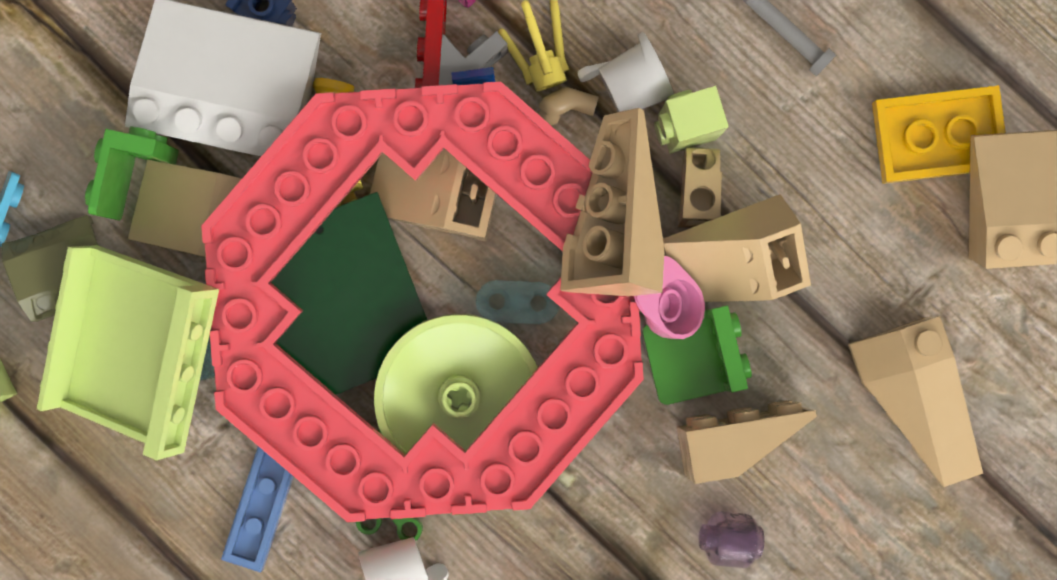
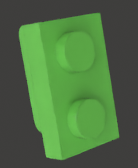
[85,126,179,221]
[642,305,752,405]

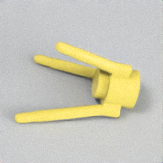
[498,0,569,92]

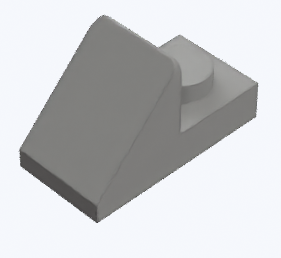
[439,31,508,85]

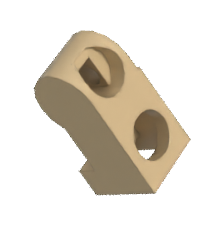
[678,148,722,228]

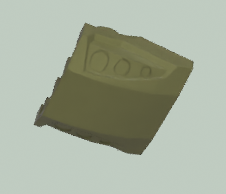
[2,215,99,322]

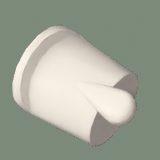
[578,32,674,112]
[358,537,449,580]

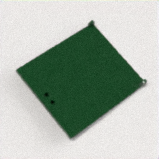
[271,192,427,395]

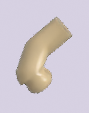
[538,87,599,125]

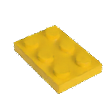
[872,85,1006,184]

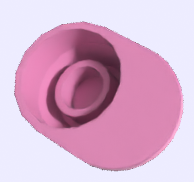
[634,256,705,339]

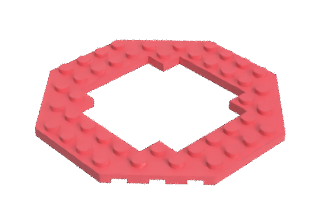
[201,81,644,522]

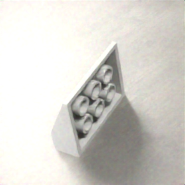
[125,0,321,156]

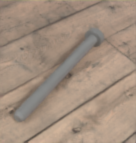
[743,0,836,77]

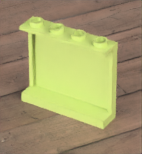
[37,245,219,461]

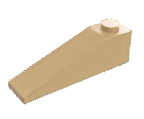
[560,108,665,297]
[848,316,983,487]

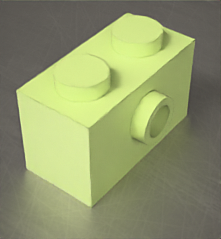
[654,86,729,154]

